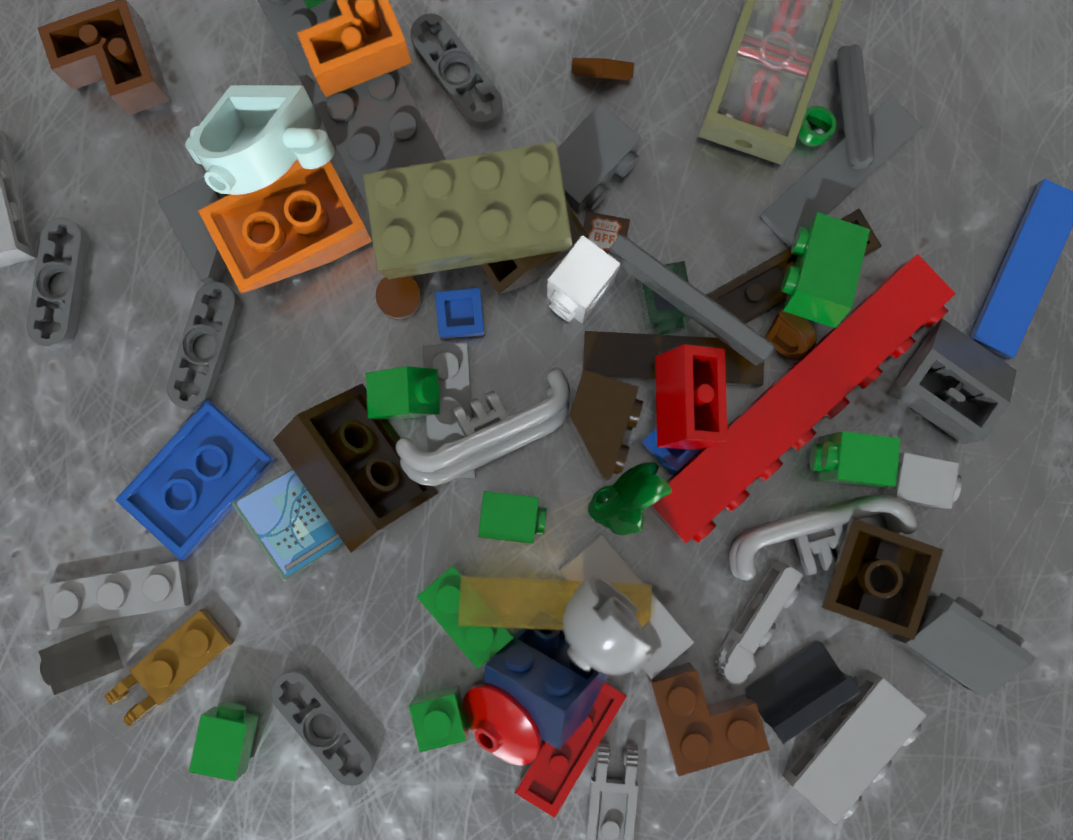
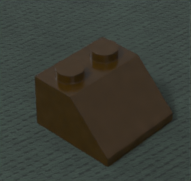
[821,518,943,640]

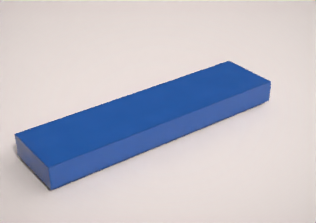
[970,179,1073,360]

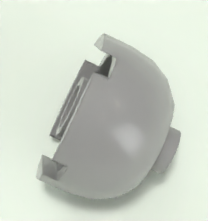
[563,576,662,676]

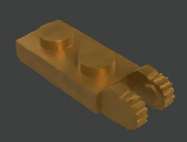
[104,608,233,727]

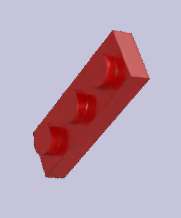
[515,681,627,818]

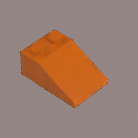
[198,160,372,294]

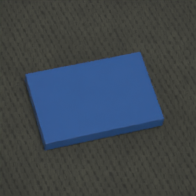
[115,399,277,561]

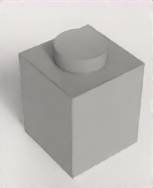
[883,452,962,509]

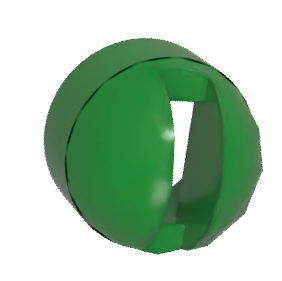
[798,106,836,147]

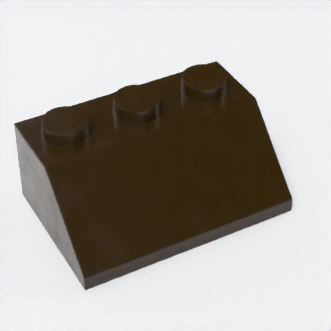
[273,383,439,553]

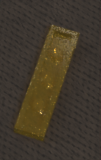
[458,575,652,630]

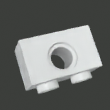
[547,235,620,323]

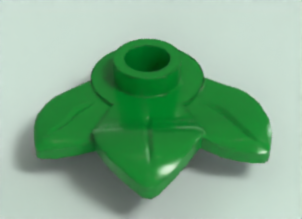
[588,462,672,535]

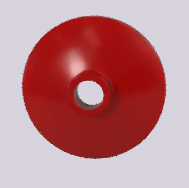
[462,684,541,765]

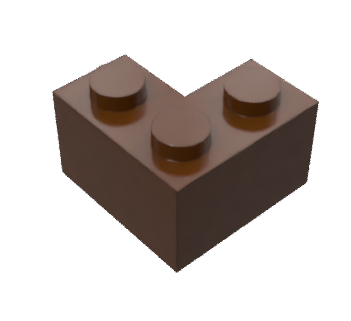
[37,0,171,115]
[646,662,770,777]

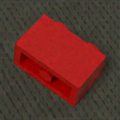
[655,344,728,450]

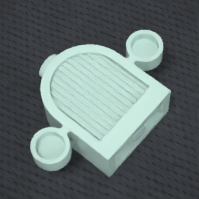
[185,85,335,195]

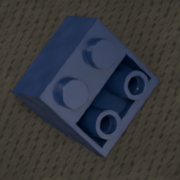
[484,610,609,750]

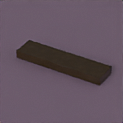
[706,208,882,324]
[582,331,764,387]

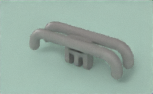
[396,367,570,486]
[729,495,917,580]

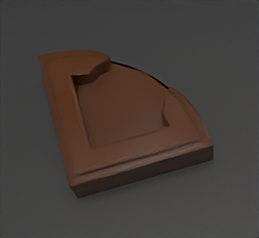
[571,58,634,81]

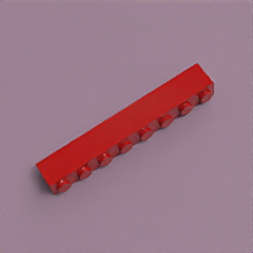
[649,254,956,543]

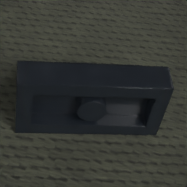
[745,640,861,745]

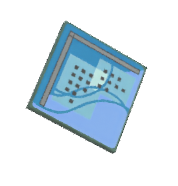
[232,469,344,581]

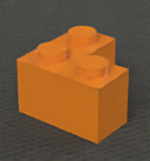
[297,0,412,98]

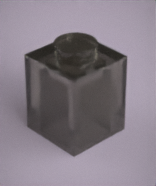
[38,625,124,695]

